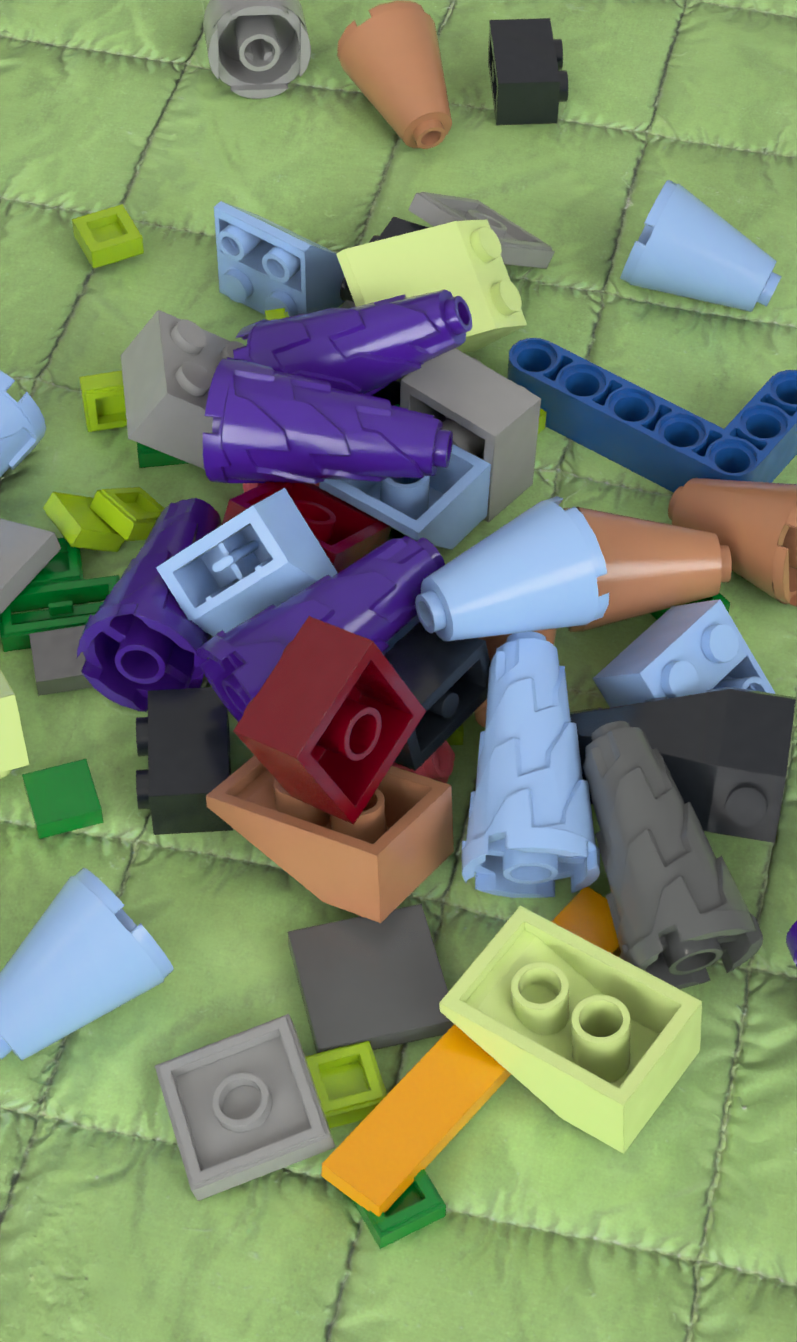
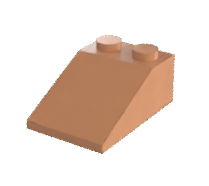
[206,755,454,923]

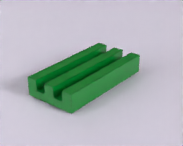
[0,575,120,652]

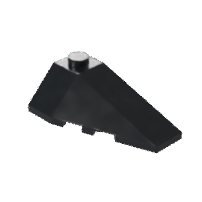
[570,687,796,843]

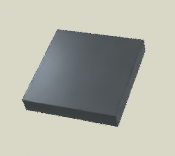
[288,904,454,1053]

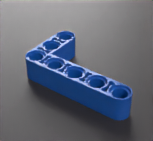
[507,338,797,493]

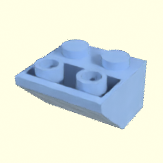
[214,201,345,317]
[156,488,337,636]
[592,599,776,708]

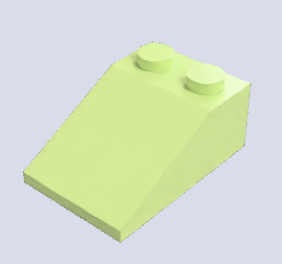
[336,219,527,353]
[439,906,702,1154]

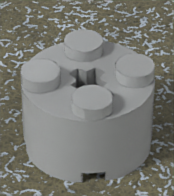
[203,0,311,99]

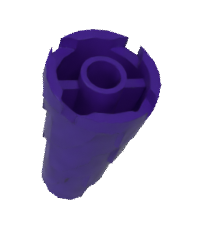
[233,289,472,396]
[203,357,453,484]
[77,498,222,712]
[196,536,445,722]

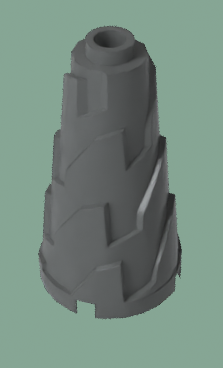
[583,721,763,989]

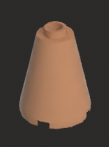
[337,0,452,149]
[668,478,797,607]
[563,507,732,632]

